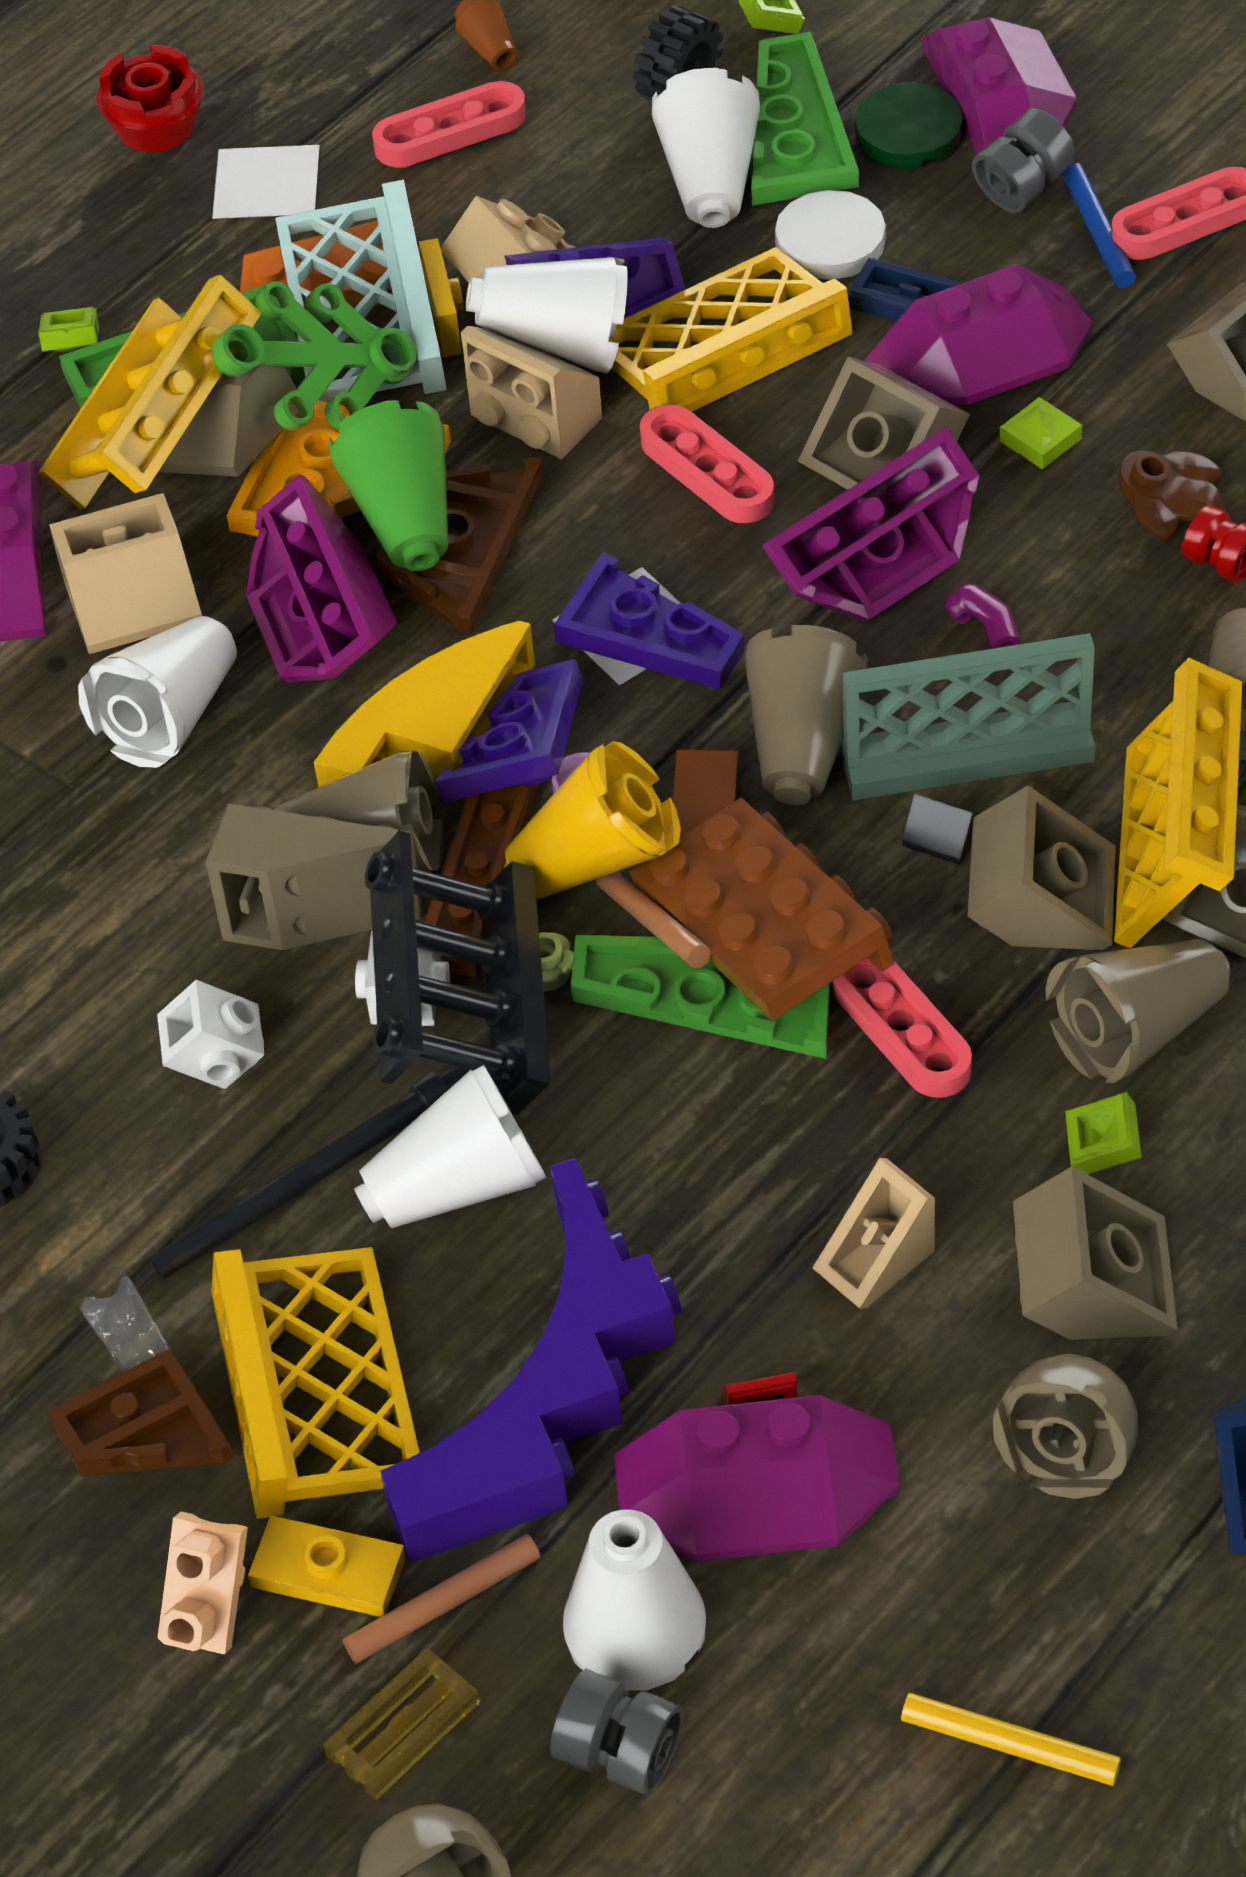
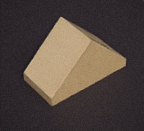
[813,1158,935,1309]

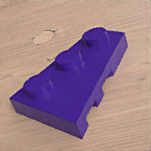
[504,238,686,357]
[554,551,744,690]
[434,659,584,803]

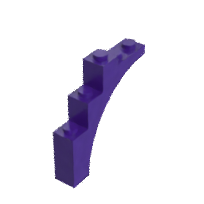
[380,1158,682,1563]

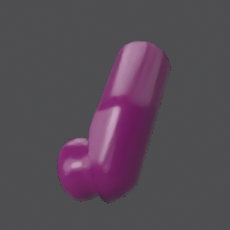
[945,583,1021,649]

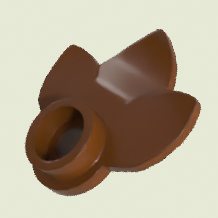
[1118,450,1225,541]

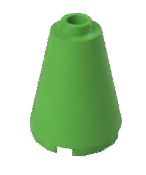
[327,400,448,571]

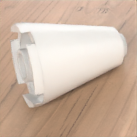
[652,68,760,228]
[466,257,628,373]
[78,616,237,768]
[354,1065,547,1228]
[563,1510,706,1690]

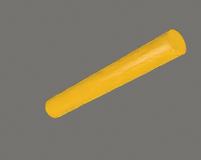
[901,1693,1122,1786]

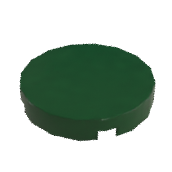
[855,82,963,169]

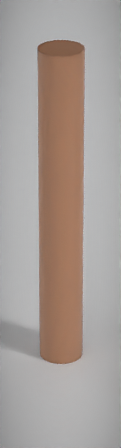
[596,871,711,968]
[342,1534,541,1664]

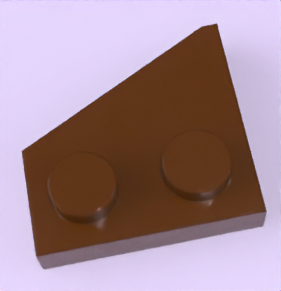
[47,1348,233,1477]

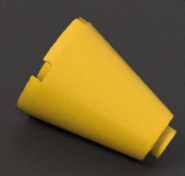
[504,741,681,899]

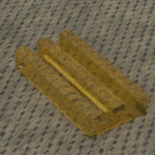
[323,1648,480,1800]

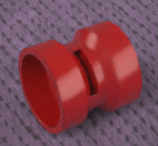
[1182,504,1246,584]

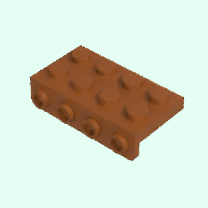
[629,797,894,1021]

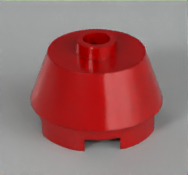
[97,45,203,152]

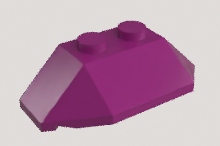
[921,17,1077,154]
[864,264,1093,405]
[762,426,979,622]
[0,461,46,642]
[246,474,397,683]
[614,1395,900,1562]

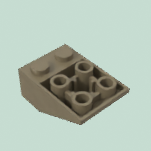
[206,803,424,950]

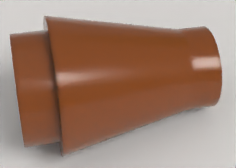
[454,0,520,72]

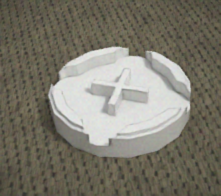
[775,190,886,280]

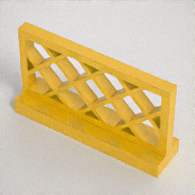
[608,247,853,412]
[1114,658,1242,949]
[211,1247,420,1519]

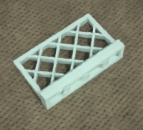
[275,180,447,402]

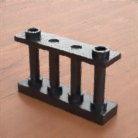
[365,830,551,1115]

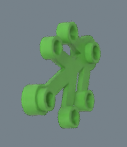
[212,281,417,431]

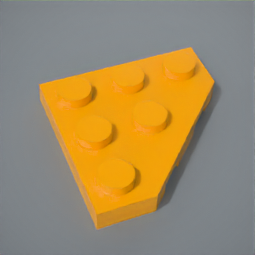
[227,400,451,537]

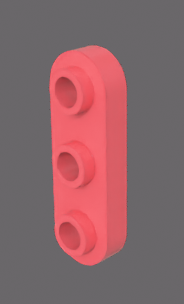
[372,81,526,168]
[1111,167,1246,260]
[640,405,775,523]
[831,958,972,1098]

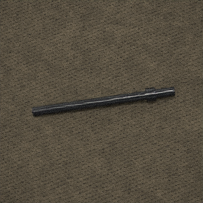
[150,1066,473,1279]

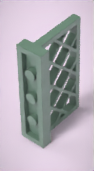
[840,633,1096,801]

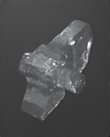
[80,1276,169,1372]

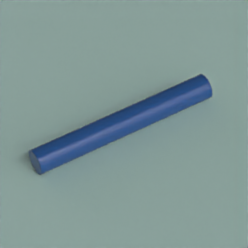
[1063,163,1136,288]

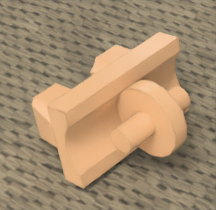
[158,1511,248,1655]

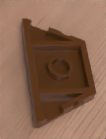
[376,457,544,635]

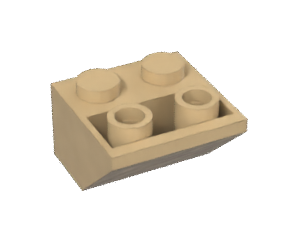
[441,196,574,283]
[461,326,602,460]
[49,493,202,654]

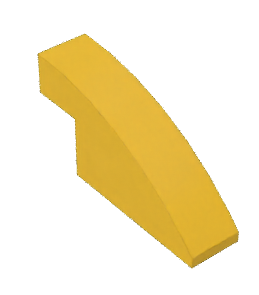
[314,621,535,787]

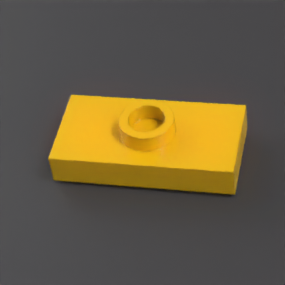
[418,238,464,358]
[248,1515,406,1617]

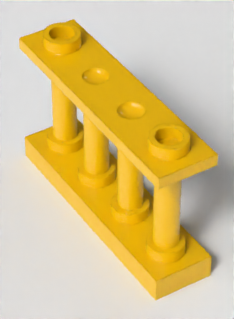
[38,275,262,510]

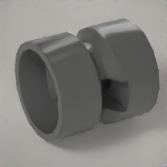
[972,108,1076,213]
[550,1669,684,1796]

